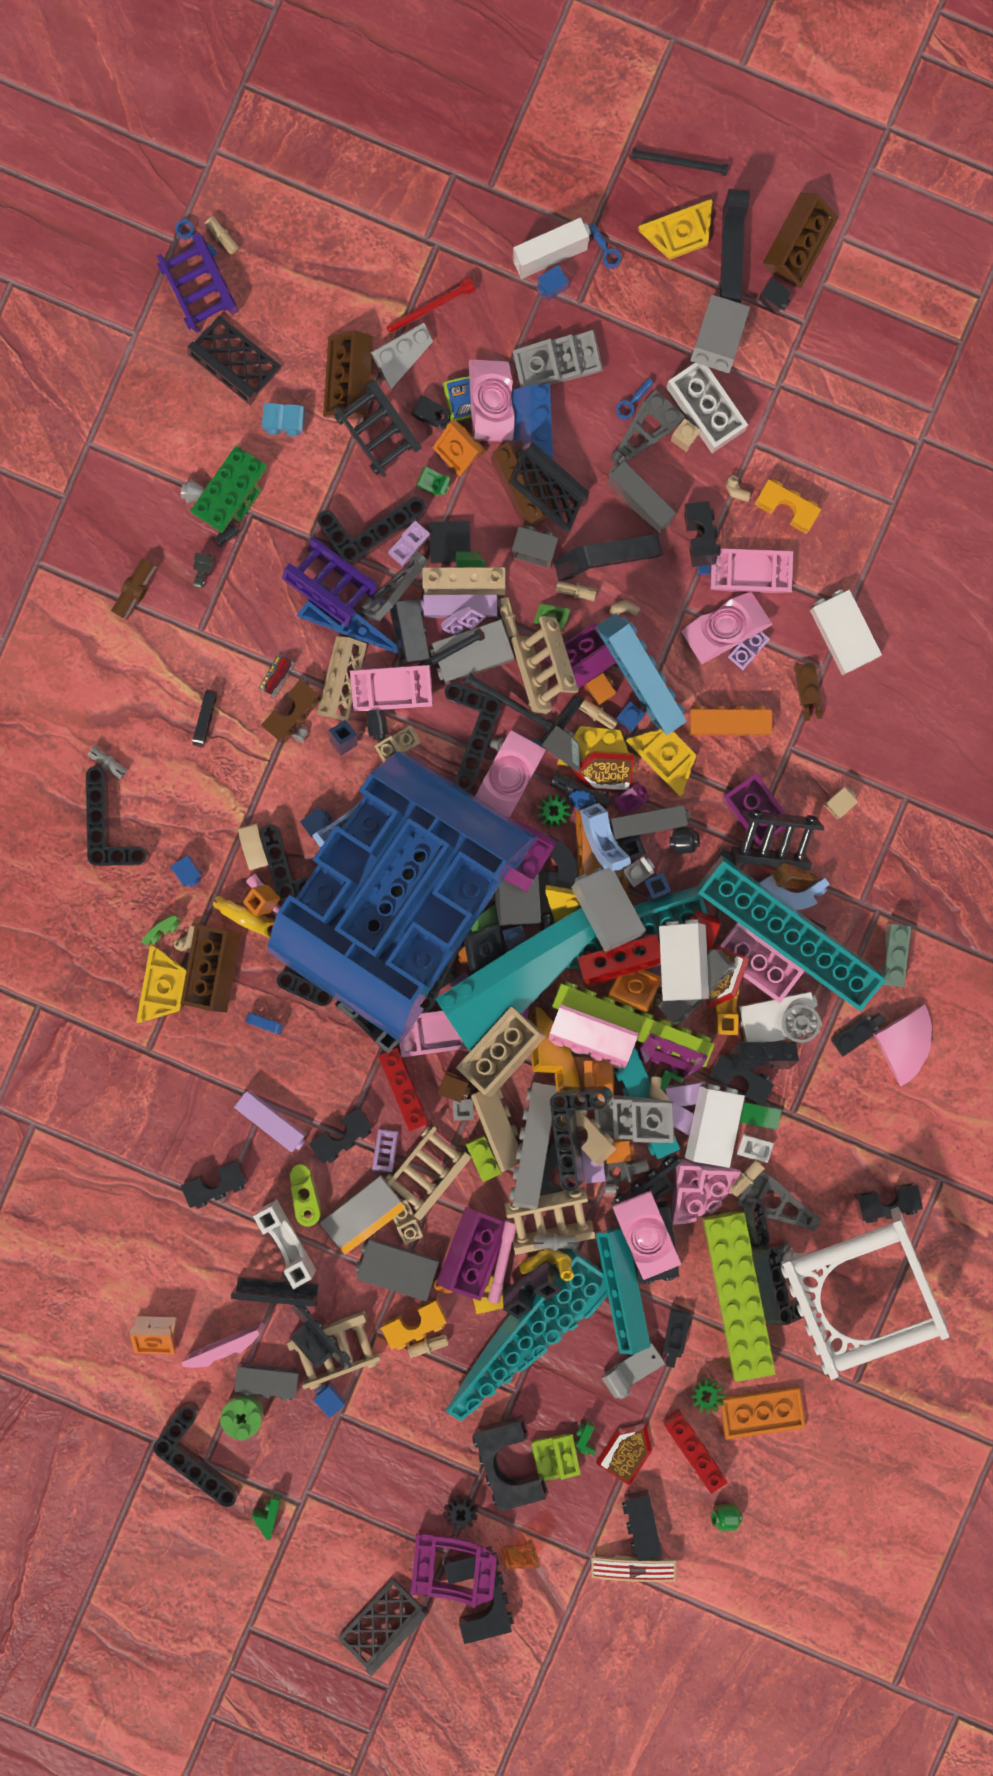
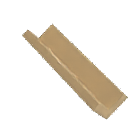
[317,636,367,722]

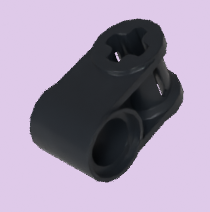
[411,395,451,430]

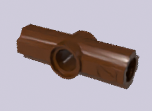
[111,559,157,620]

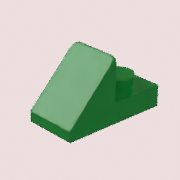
[251,1493,282,1541]

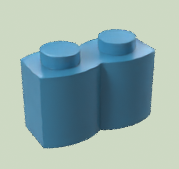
[262,403,306,437]

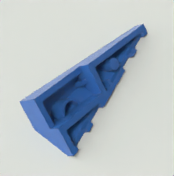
[296,583,397,654]

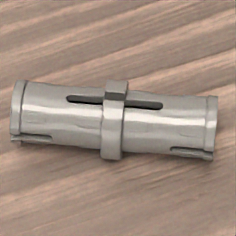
[87,746,128,780]
[534,1234,576,1251]

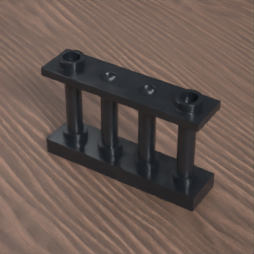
[333,379,422,477]
[730,809,825,870]

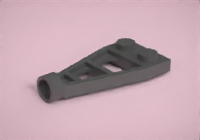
[610,389,685,465]
[358,551,427,621]
[736,1172,821,1232]

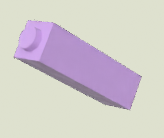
[420,595,497,618]
[234,1090,306,1152]

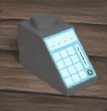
[542,726,580,772]

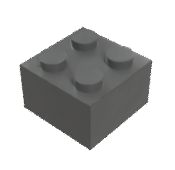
[512,525,558,569]

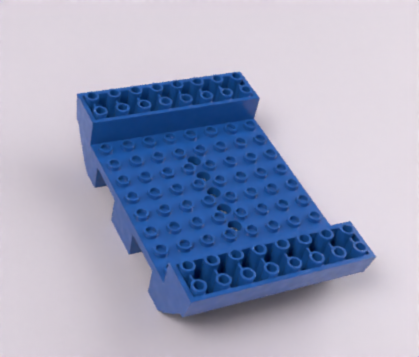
[267,751,538,1043]

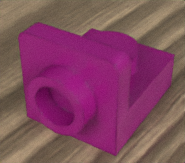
[614,781,649,816]

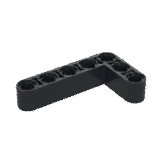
[720,189,750,303]
[317,497,426,565]
[553,534,663,581]
[444,683,501,792]
[86,766,150,866]
[277,971,334,1006]
[550,1086,613,1192]
[153,1401,239,1507]

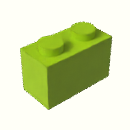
[466,1134,502,1182]

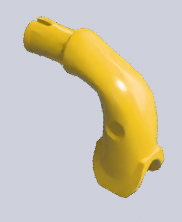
[213,896,275,939]
[519,1248,574,1281]

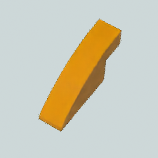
[528,1007,580,1092]

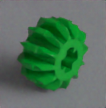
[537,794,571,828]
[691,1378,726,1414]

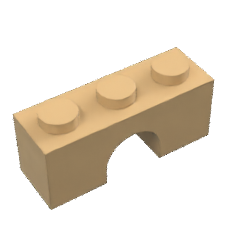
[561,1110,616,1166]

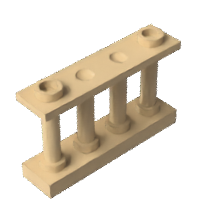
[423,568,505,596]
[511,616,578,713]
[385,1124,472,1220]
[505,1187,595,1255]
[287,1311,381,1390]

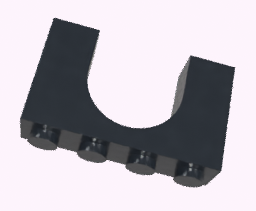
[472,1415,549,1512]
[444,1546,515,1644]

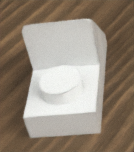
[737,1133,774,1163]

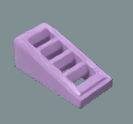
[372,1129,398,1174]

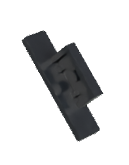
[611,1155,681,1206]
[290,1305,352,1370]

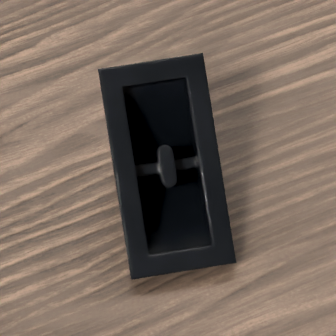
[617,835,646,860]

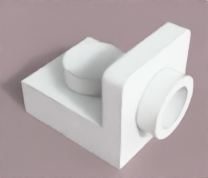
[624,857,655,887]

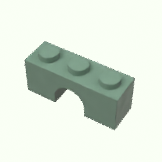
[881,924,911,987]

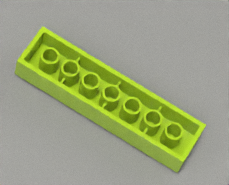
[551,981,715,1067]
[702,1209,775,1382]

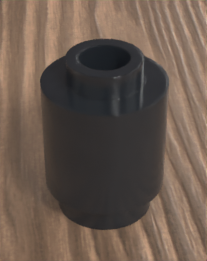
[366,710,389,741]

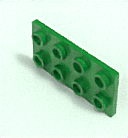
[190,446,268,533]

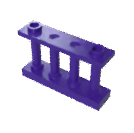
[157,233,239,333]
[282,537,378,627]

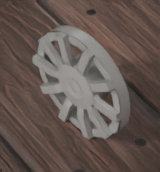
[782,1004,821,1043]

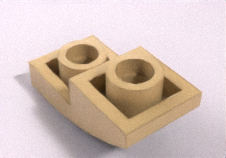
[375,725,422,762]
[238,823,269,870]
[393,1197,423,1245]

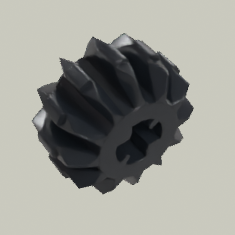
[444,1494,478,1531]

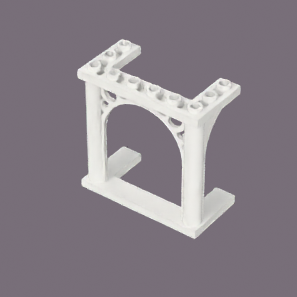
[781,1207,950,1380]

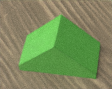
[533,604,570,633]

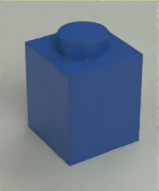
[536,265,569,301]
[616,702,646,732]
[170,855,204,888]
[313,1382,346,1418]

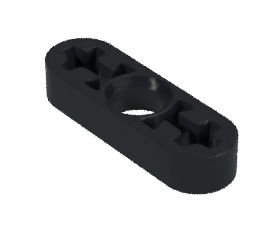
[193,689,217,748]
[744,1196,770,1247]

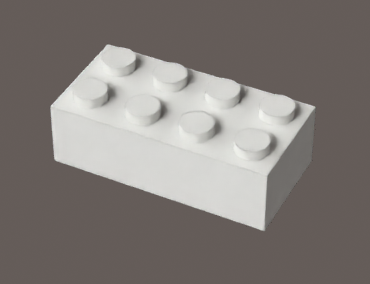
[666,363,748,453]

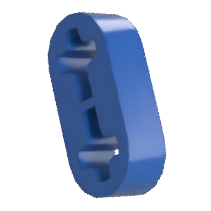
[245,1012,284,1035]

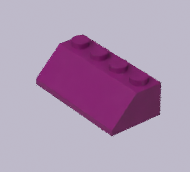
[436,1207,505,1301]

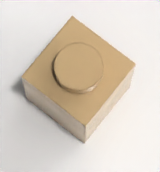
[670,418,701,452]
[823,787,858,819]

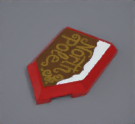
[572,751,634,791]
[706,944,750,1008]
[596,1422,652,1485]

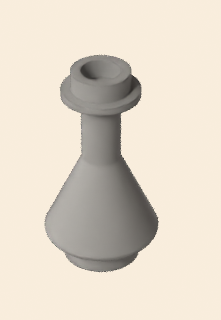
[181,479,205,503]

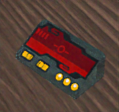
[259,654,296,698]

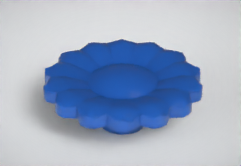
[569,790,596,810]

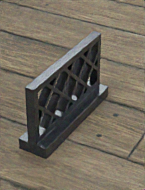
[187,315,281,406]
[508,441,589,532]
[231,1276,319,1307]
[338,1578,430,1676]

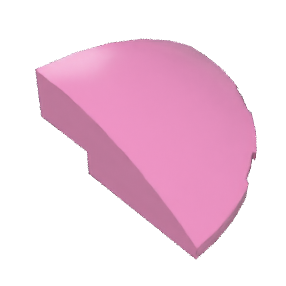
[873,1004,932,1087]
[671,1159,741,1225]

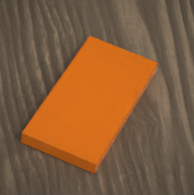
[720,1386,806,1440]

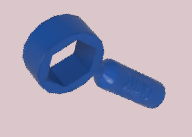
[175,219,218,257]
[589,223,621,269]
[616,378,654,420]

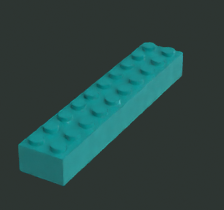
[696,855,886,1012]

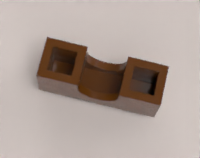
[261,679,320,743]
[437,1070,471,1103]

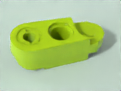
[290,1164,321,1226]

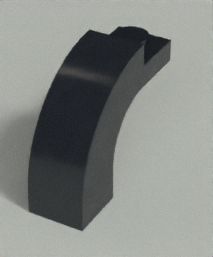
[548,835,578,890]
[335,1001,399,1054]

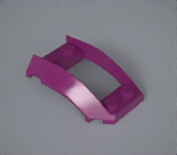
[504,816,557,893]
[638,1033,708,1078]
[411,1533,497,1608]

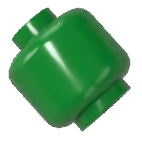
[711,1503,743,1532]

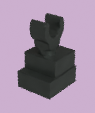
[193,552,217,589]

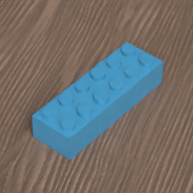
[595,613,687,735]

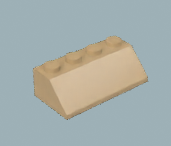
[456,1007,546,1097]
[471,1088,522,1173]

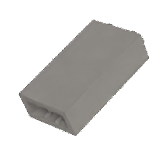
[690,295,750,373]
[430,620,514,684]
[571,867,646,952]

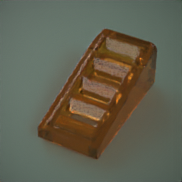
[772,863,817,890]

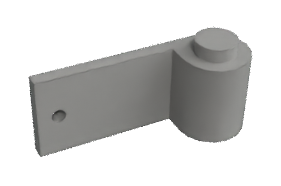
[601,1343,665,1399]

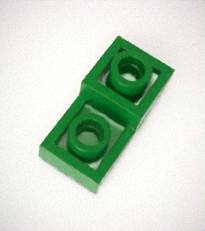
[739,1102,782,1130]

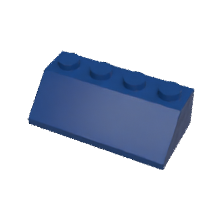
[511,384,553,459]

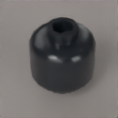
[669,827,700,855]

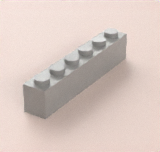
[509,1082,556,1210]

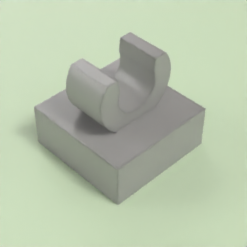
[453,1099,474,1121]

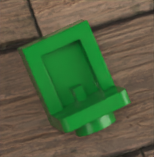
[415,466,451,496]
[656,1069,684,1092]
[576,1419,596,1455]

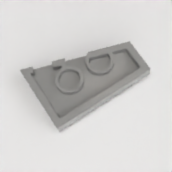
[370,323,433,389]

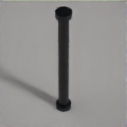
[631,147,728,176]
[416,628,485,667]
[464,672,553,732]

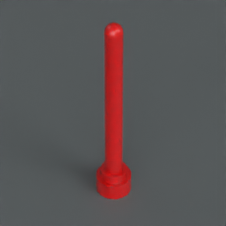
[387,276,476,332]

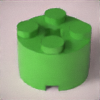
[220,1394,264,1441]

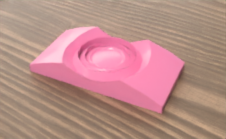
[469,359,514,442]
[710,549,793,593]
[681,592,772,665]
[350,665,433,711]
[475,730,546,817]
[400,1010,467,1057]
[612,1191,682,1280]
[181,1322,264,1368]

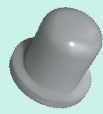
[292,727,308,743]
[489,738,505,752]
[605,1182,619,1196]

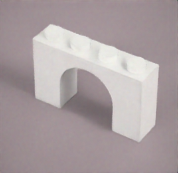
[253,1199,316,1289]

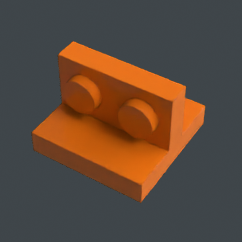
[432,420,487,476]
[609,970,662,1013]
[573,1056,614,1098]
[129,1316,177,1355]

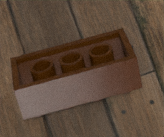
[763,192,839,288]
[323,330,373,419]
[490,440,554,528]
[180,924,242,1013]

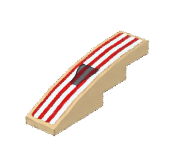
[591,1555,677,1582]

